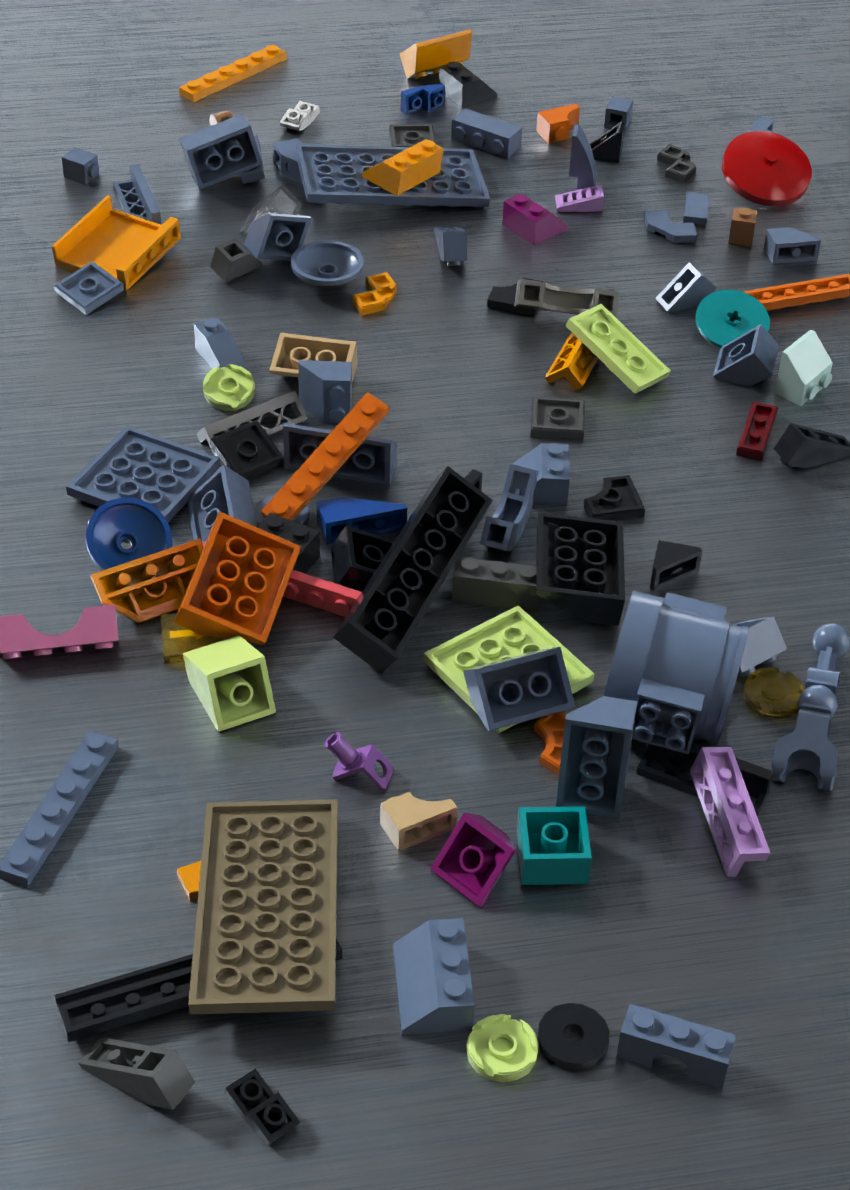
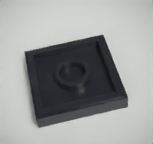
[210,420,284,480]

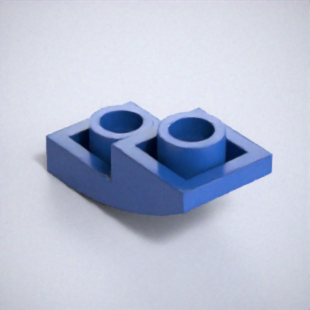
[401,84,445,114]

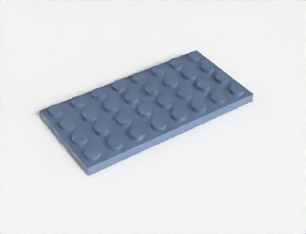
[295,144,490,208]

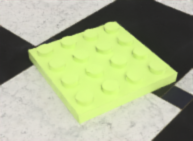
[423,605,595,734]

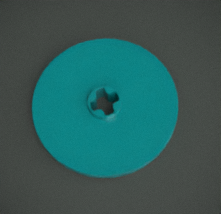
[695,290,770,348]

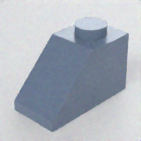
[763,227,821,264]
[655,262,717,313]

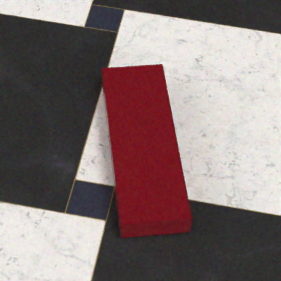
[736,402,778,461]

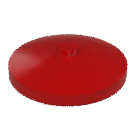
[722,131,812,207]

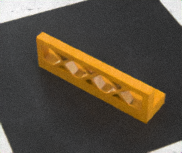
[545,332,598,390]

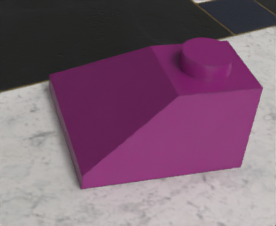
[430,813,517,907]

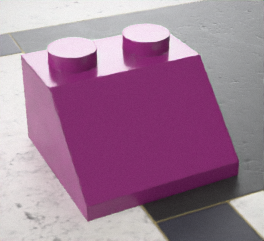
[502,194,568,246]

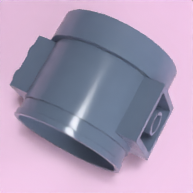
[604,590,749,754]

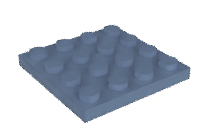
[66,426,220,522]

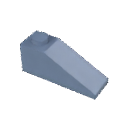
[434,226,468,266]
[194,317,253,377]

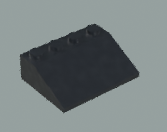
[536,512,625,626]

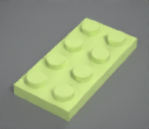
[565,304,671,394]

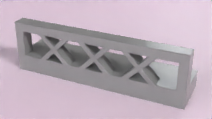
[196,390,308,457]

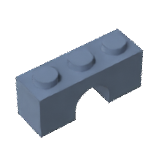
[616,1004,736,1089]

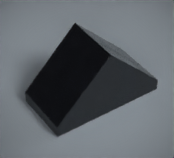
[590,121,625,163]
[650,540,702,591]

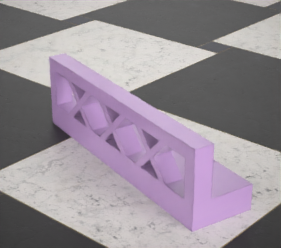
[690,747,770,877]

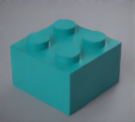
[516,806,592,885]

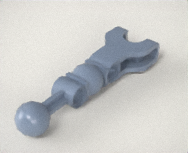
[771,623,850,791]

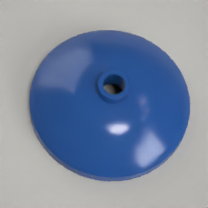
[85,498,172,571]

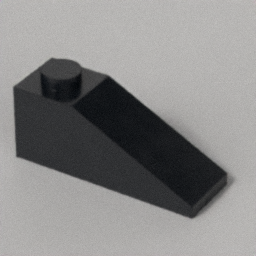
[773,423,850,469]

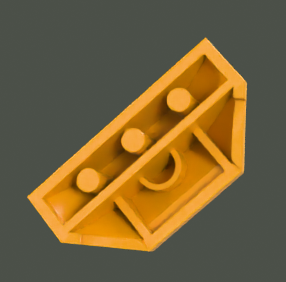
[90,538,204,624]

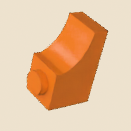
[536,104,580,144]

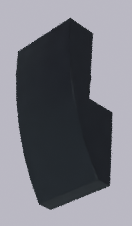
[224,1068,300,1145]

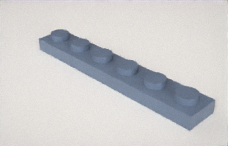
[0,730,119,887]

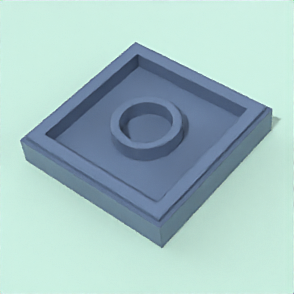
[54,261,124,315]

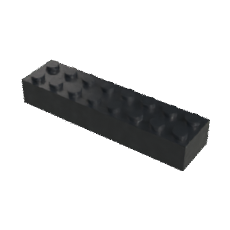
[333,466,493,673]

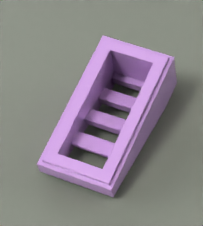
[555,185,604,212]

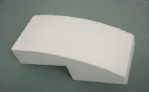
[279,101,320,131]

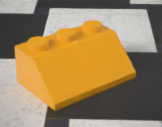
[399,29,472,80]
[362,139,444,196]

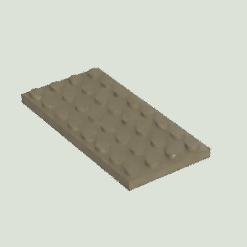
[188,799,338,1014]

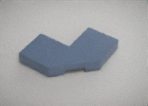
[644,210,698,243]

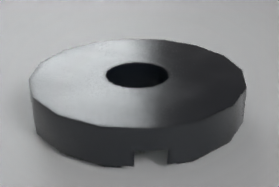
[538,1003,610,1071]

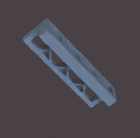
[113,164,161,225]

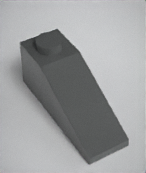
[78,1037,195,1110]

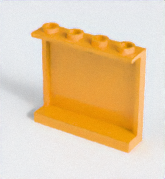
[52,195,181,291]

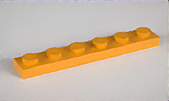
[179,45,287,103]

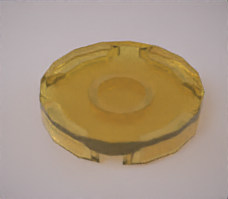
[743,667,804,718]

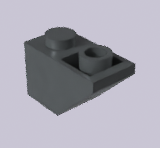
[210,238,263,283]

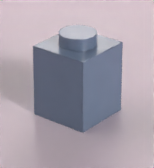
[604,96,634,132]
[61,147,99,185]

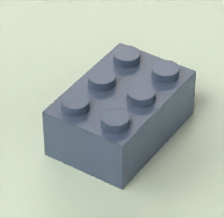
[179,114,263,190]

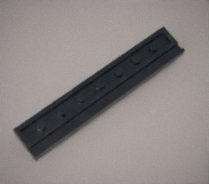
[54,938,343,1042]

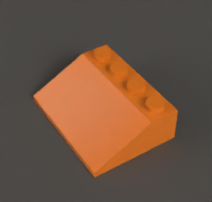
[174,512,301,645]

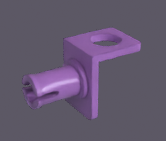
[324,732,394,791]

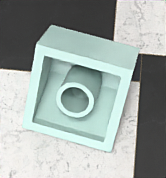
[775,330,833,406]

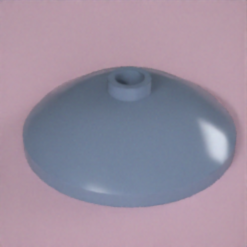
[291,240,364,287]

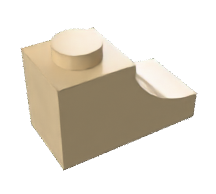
[380,792,457,851]

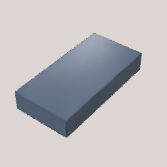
[683,192,710,226]

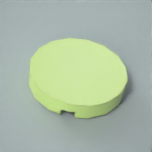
[203,364,255,411]
[466,1014,539,1083]

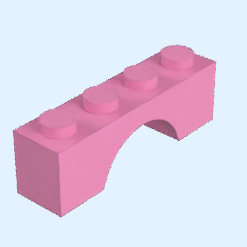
[0,604,119,659]

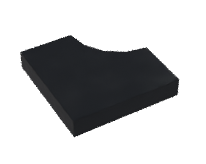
[487,278,547,316]
[584,475,645,521]

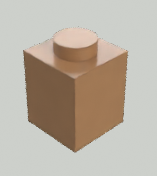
[728,207,757,247]

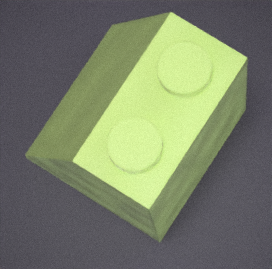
[183,635,276,732]

